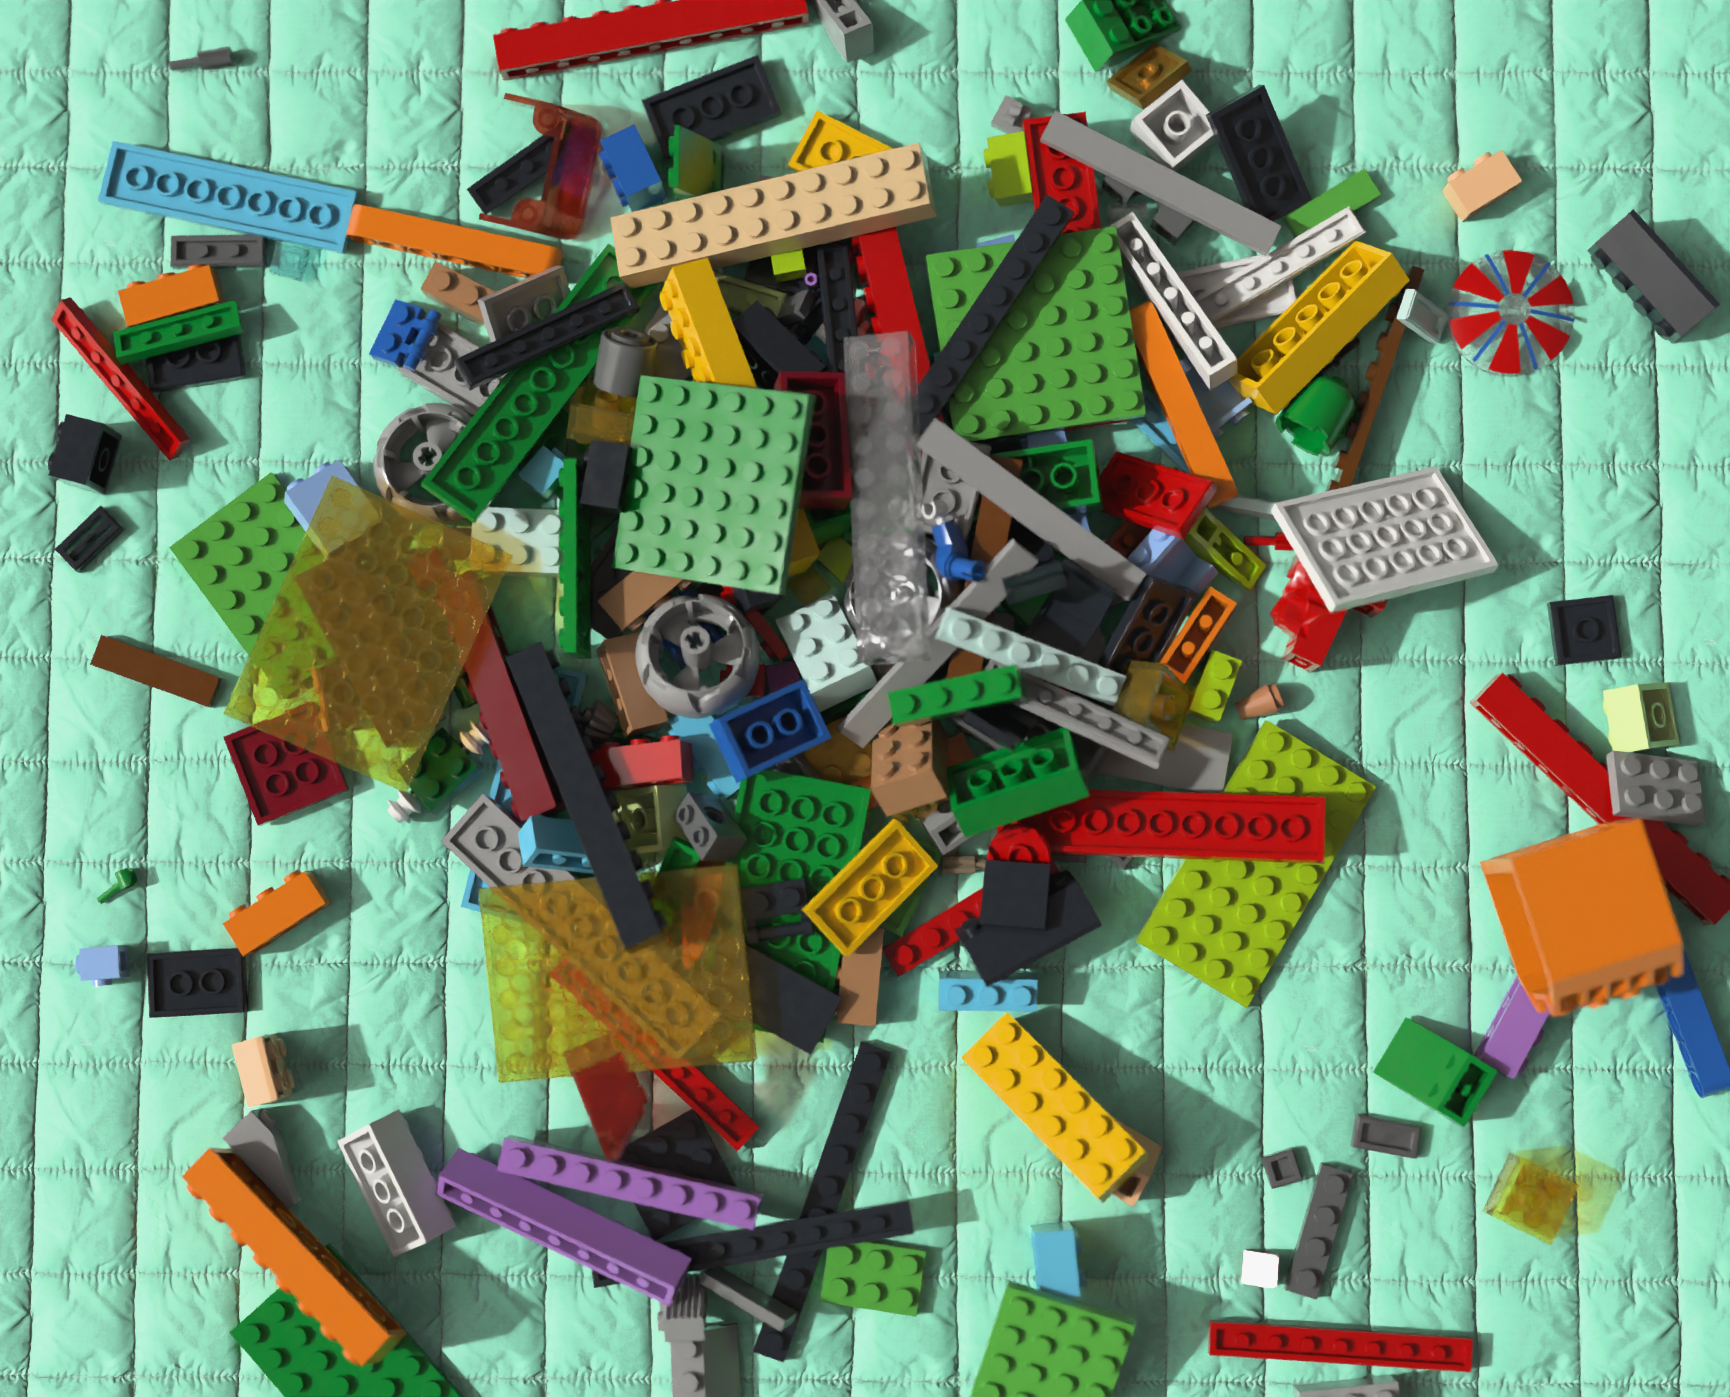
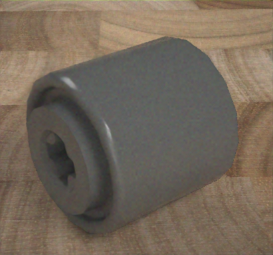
[593,327,658,397]

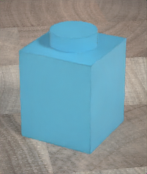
[518,445,567,500]

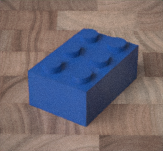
[709,679,831,783]

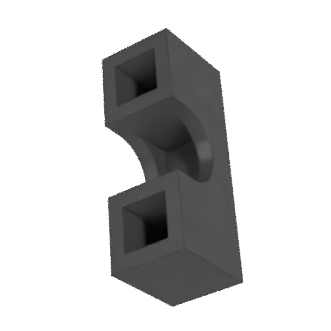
[1101,176,1195,246]

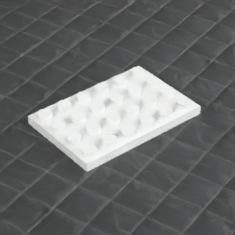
[1271,466,1499,613]

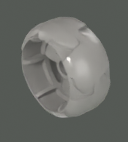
[373,403,472,526]
[635,594,760,719]

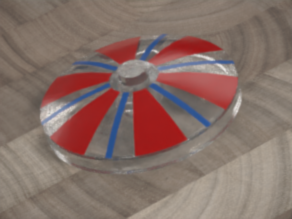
[1445,250,1575,377]

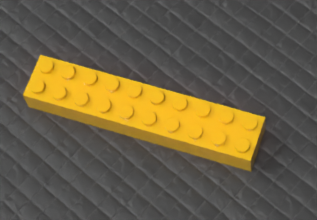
[660,258,820,577]

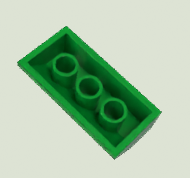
[947,727,1090,838]

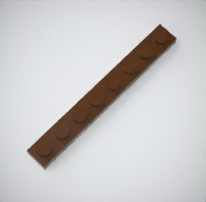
[1325,266,1424,492]

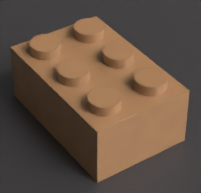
[871,719,947,816]

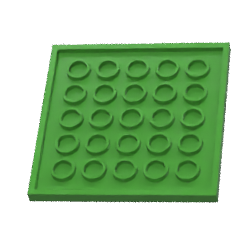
[926,226,1146,443]

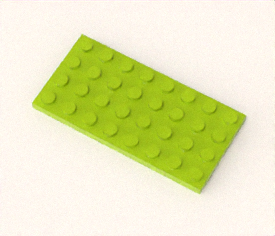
[1135,720,1376,1008]

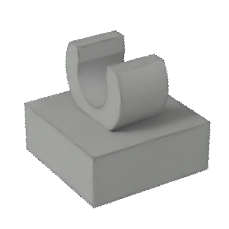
[991,95,1033,134]

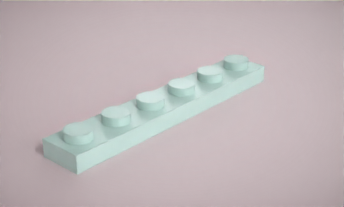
[935,607,1126,707]

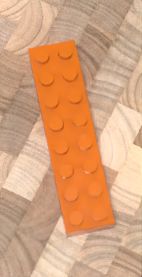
[182,1148,407,1366]

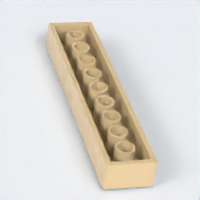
[610,143,937,289]

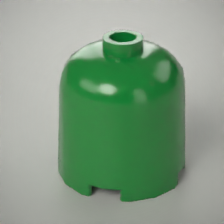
[1276,375,1356,456]

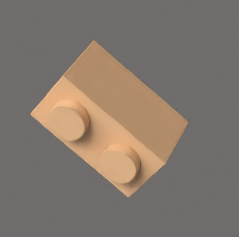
[1442,150,1522,222]

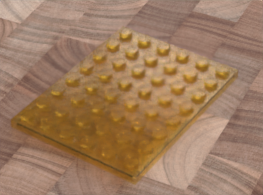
[223,476,513,793]
[478,864,757,1083]

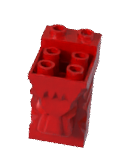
[1270,554,1389,672]

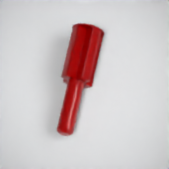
[1243,532,1294,551]

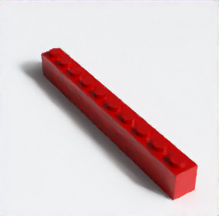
[493,0,809,81]
[1469,673,1730,925]

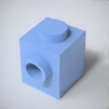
[75,945,129,987]

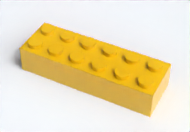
[1228,241,1410,415]
[961,1012,1150,1203]

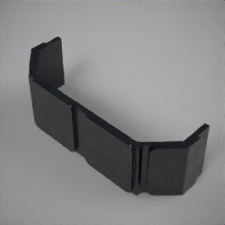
[985,436,1067,605]
[963,559,1117,753]

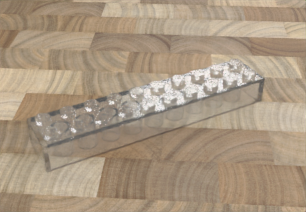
[844,331,930,666]

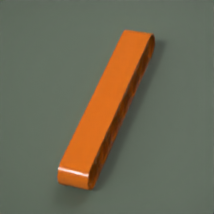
[346,204,564,278]
[1129,301,1239,509]

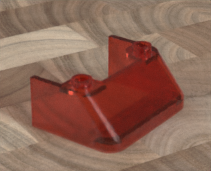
[479,93,603,241]
[563,1032,649,1163]

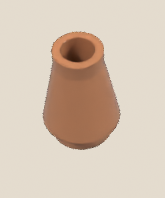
[1235,683,1285,721]

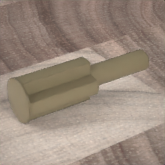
[940,856,985,875]

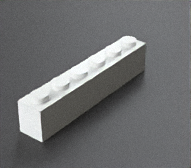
[1109,212,1238,390]

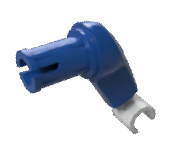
[922,500,986,583]

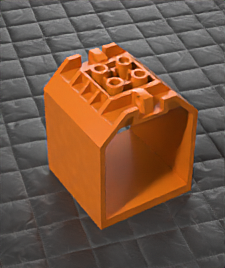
[1479,818,1683,1017]

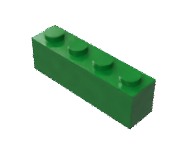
[887,664,1028,727]

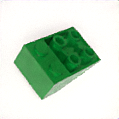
[1064,0,1181,73]
[668,125,725,201]
[1373,1017,1498,1127]

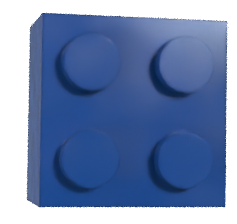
[599,124,667,212]

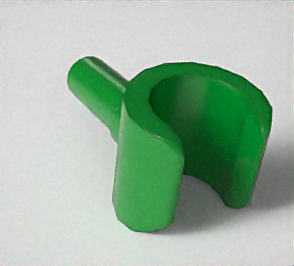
[97,868,138,904]

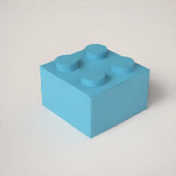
[1030,1221,1085,1298]

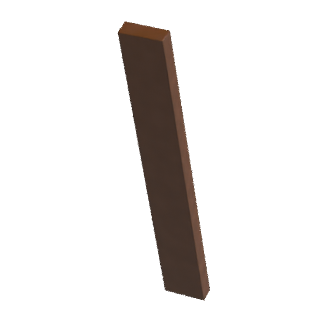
[947,455,1024,716]

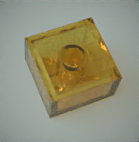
[566,376,637,446]
[1113,661,1194,751]
[1483,1153,1579,1245]

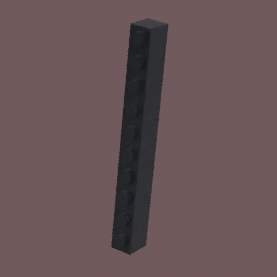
[506,642,669,955]

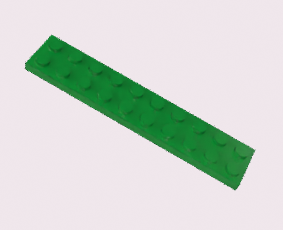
[421,243,659,524]

